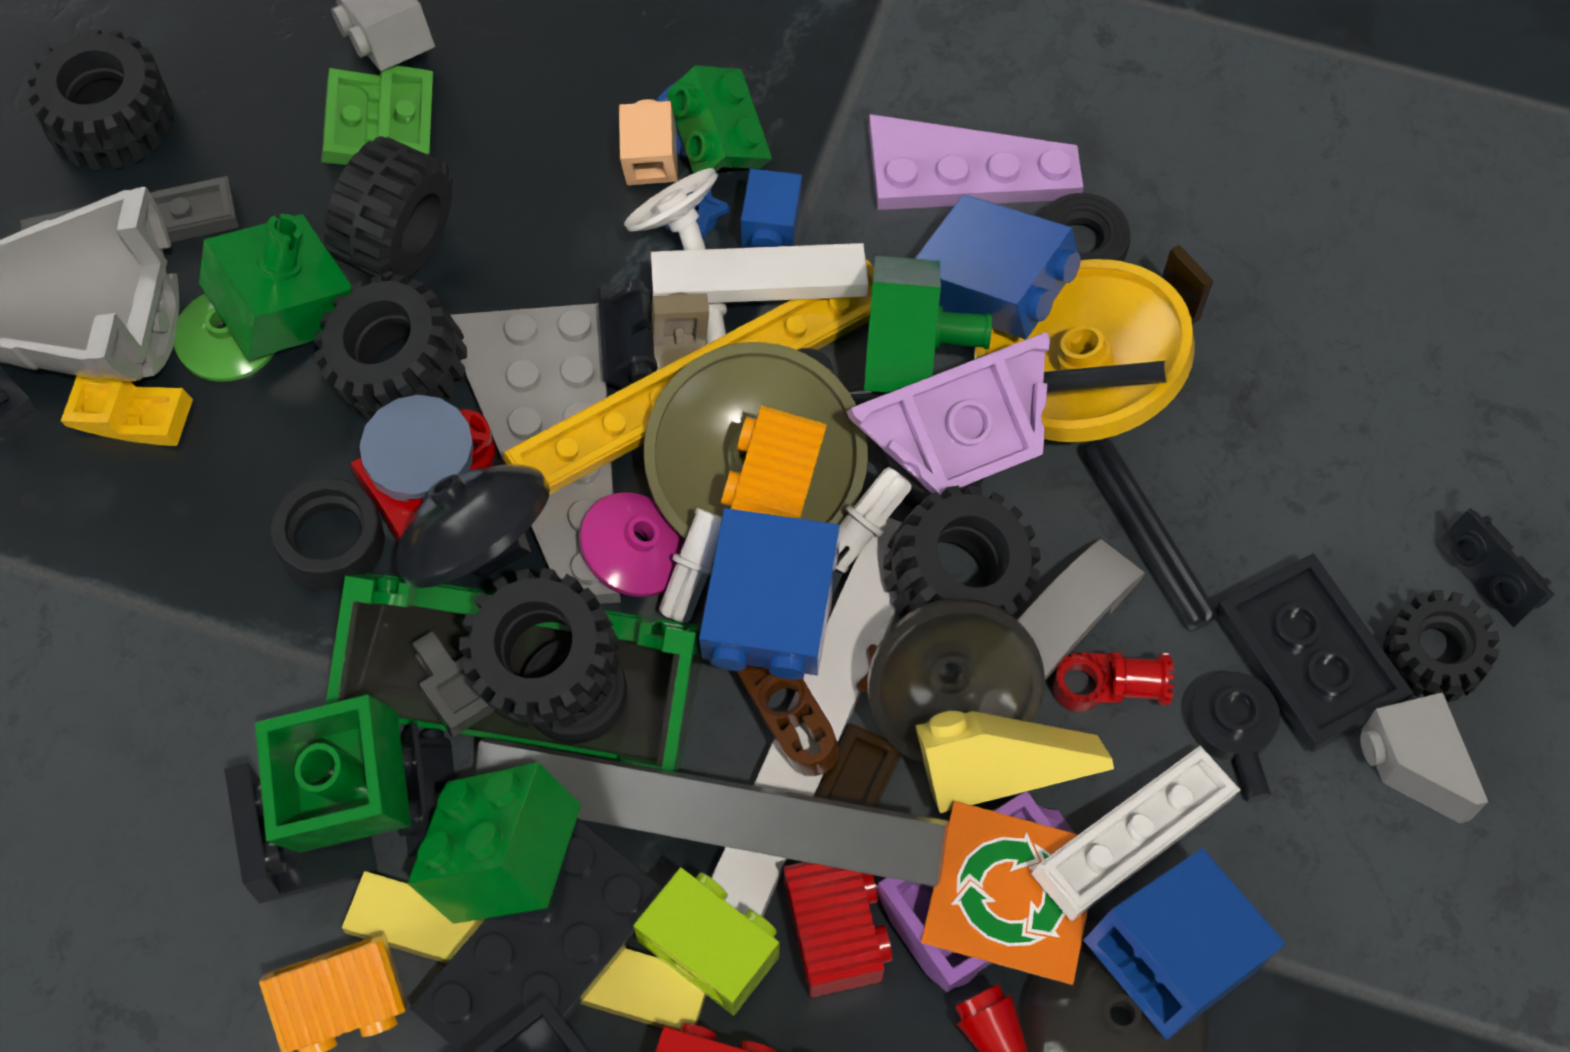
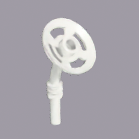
[624,168,727,345]

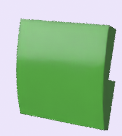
[321,65,433,165]

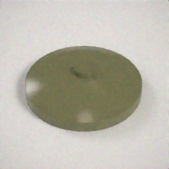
[644,342,868,540]

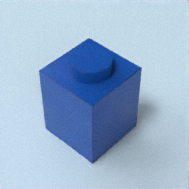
[741,169,802,248]

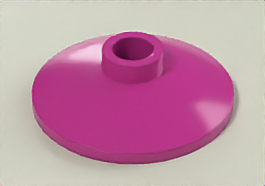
[579,492,685,597]

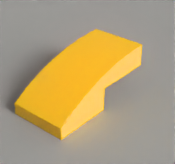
[61,376,193,446]

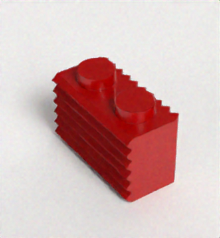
[784,862,892,997]

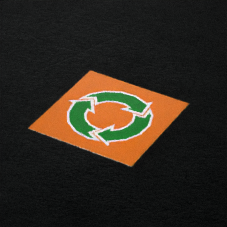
[921,801,1088,985]

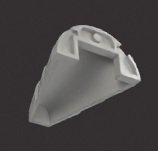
[0,187,179,381]

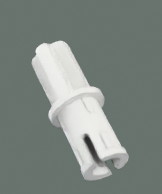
[836,467,912,573]
[659,508,722,623]

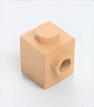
[619,99,678,185]

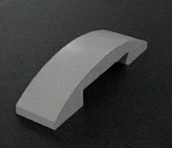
[957,539,1145,719]

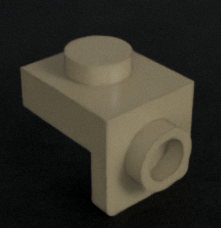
[651,292,709,371]

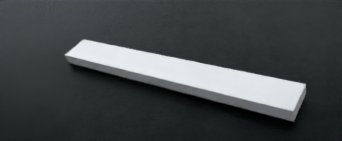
[712,517,902,917]

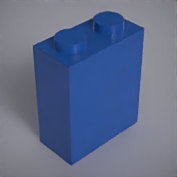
[915,194,1081,339]
[699,508,840,680]
[1083,848,1286,1040]

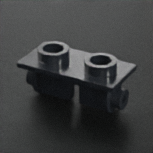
[598,280,658,389]
[1436,508,1555,627]
[398,723,455,856]

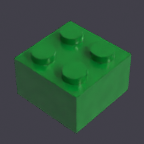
[255,695,411,853]
[407,762,582,924]

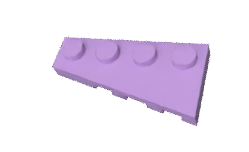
[869,114,1084,210]

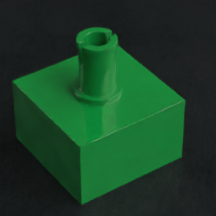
[199,214,353,360]
[864,256,992,393]

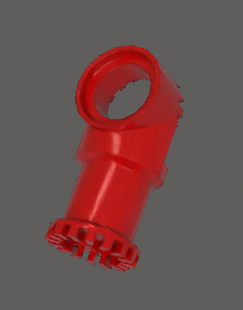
[1052,652,1175,712]

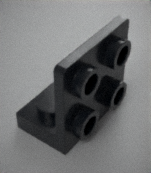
[224,763,378,904]

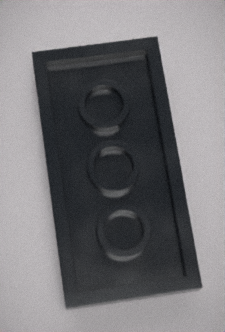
[410,818,663,1052]

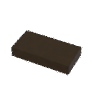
[815,723,904,808]

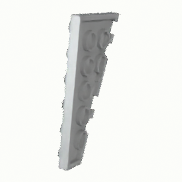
[451,303,621,604]

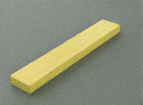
[342,871,706,1031]

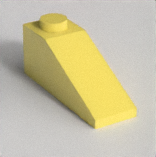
[916,711,1114,813]

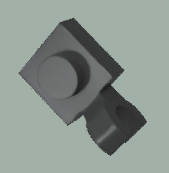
[412,631,494,738]

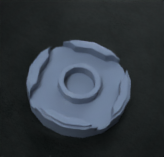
[359,395,474,502]

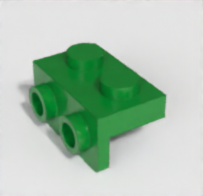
[667,65,772,174]

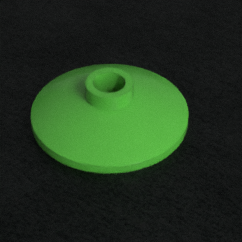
[174,294,275,382]

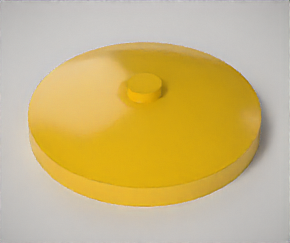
[974,259,1195,442]

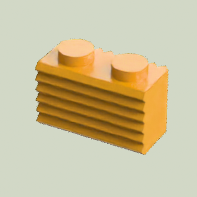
[721,405,827,519]
[259,933,407,1052]

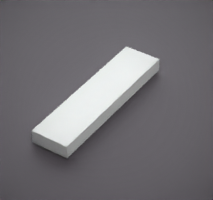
[651,243,869,303]
[1031,746,1240,921]

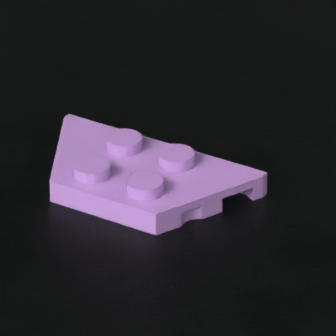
[846,332,1050,495]

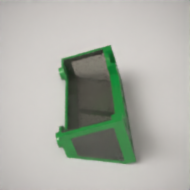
[325,572,703,772]

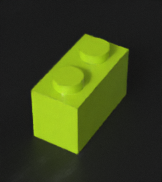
[634,867,779,1016]

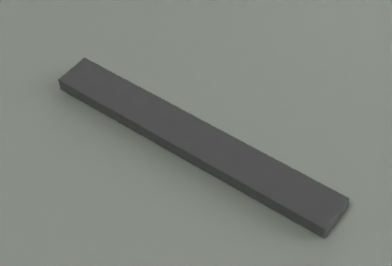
[475,738,949,887]

